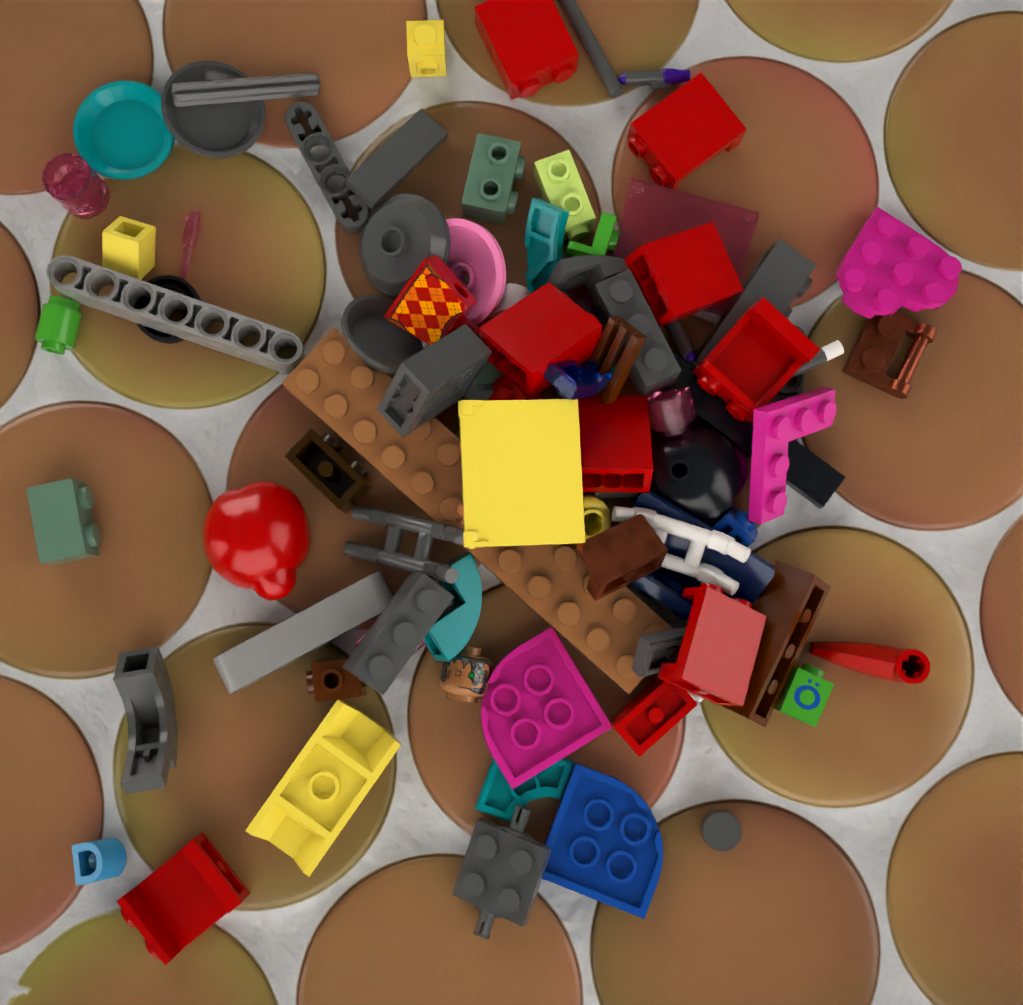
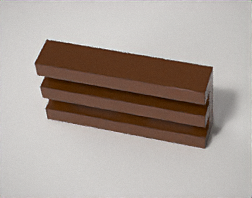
[579,316,647,404]

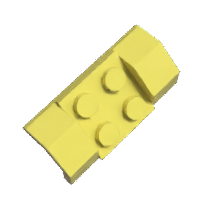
[245,699,402,877]

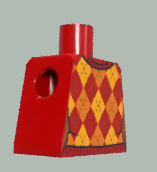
[384,255,479,345]

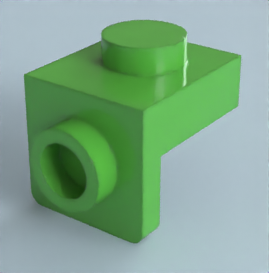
[566,212,620,258]

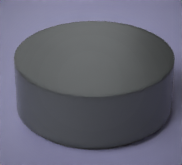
[701,809,742,851]

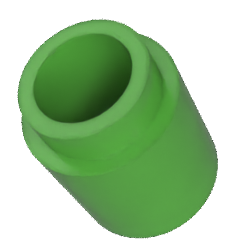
[35,296,82,355]

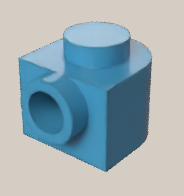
[72,838,127,886]

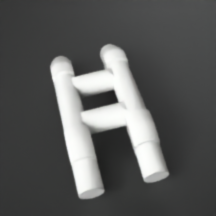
[612,506,751,596]

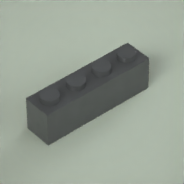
[689,239,816,367]

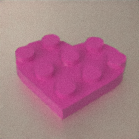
[835,206,962,318]

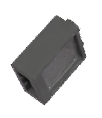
[377,324,492,438]

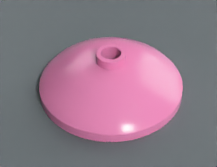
[446,218,506,327]

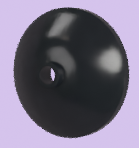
[630,419,740,526]

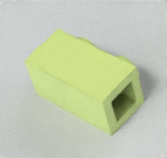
[533,150,596,242]

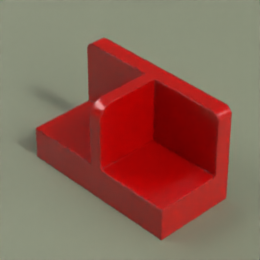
[609,676,698,757]

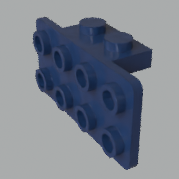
[621,491,775,620]

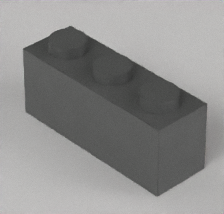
[592,269,681,396]
[342,572,454,695]

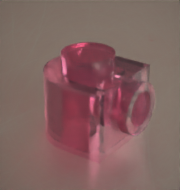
[647,387,696,436]

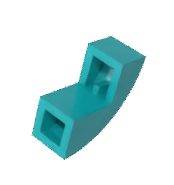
[423,553,482,662]

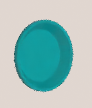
[73,80,175,180]

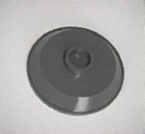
[161,61,266,158]
[359,193,450,297]
[341,295,430,375]

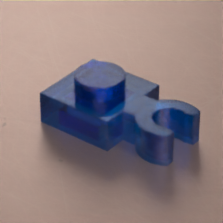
[543,360,612,400]

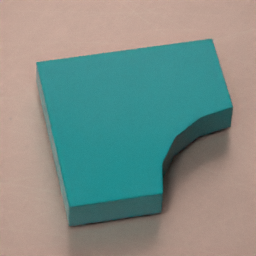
[475,757,574,822]

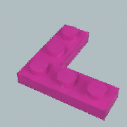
[748,387,837,524]

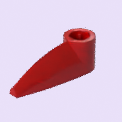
[810,641,930,684]

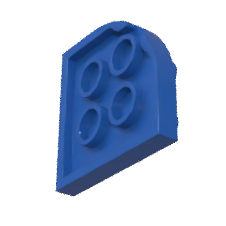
[542,762,663,919]

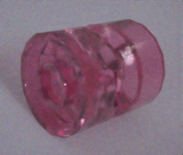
[42,153,110,219]

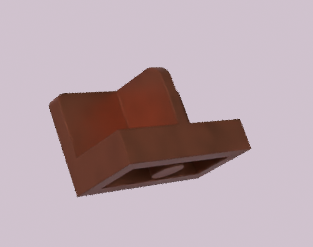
[576,514,668,601]

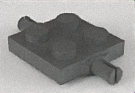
[452,804,552,939]

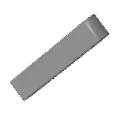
[213,571,394,694]

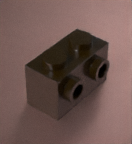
[284,428,372,514]

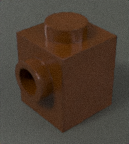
[306,658,367,703]

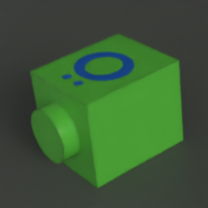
[774,663,834,727]

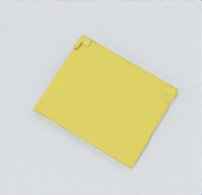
[458,399,585,549]

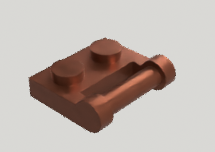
[842,312,937,399]

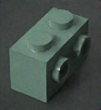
[461,133,527,226]

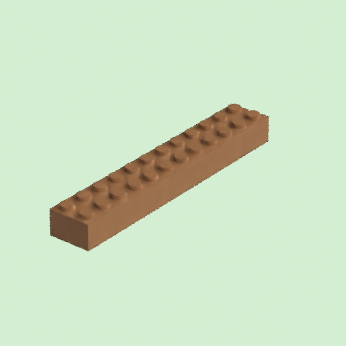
[281,327,673,694]

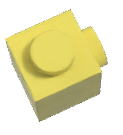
[406,20,447,78]
[102,216,156,280]

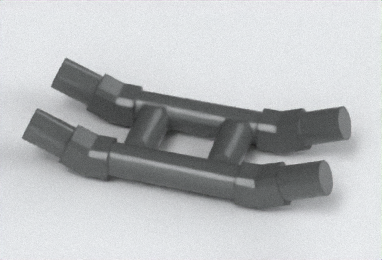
[344,504,464,584]

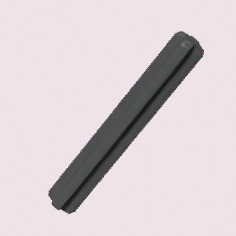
[171,73,320,107]

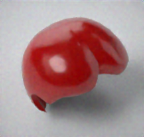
[202,481,311,601]

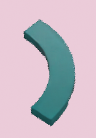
[524,198,620,388]

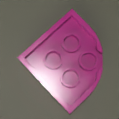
[481,627,612,789]

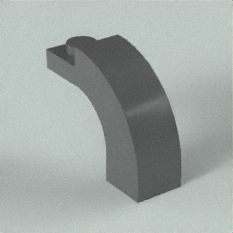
[113,646,178,794]

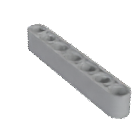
[46,255,305,374]

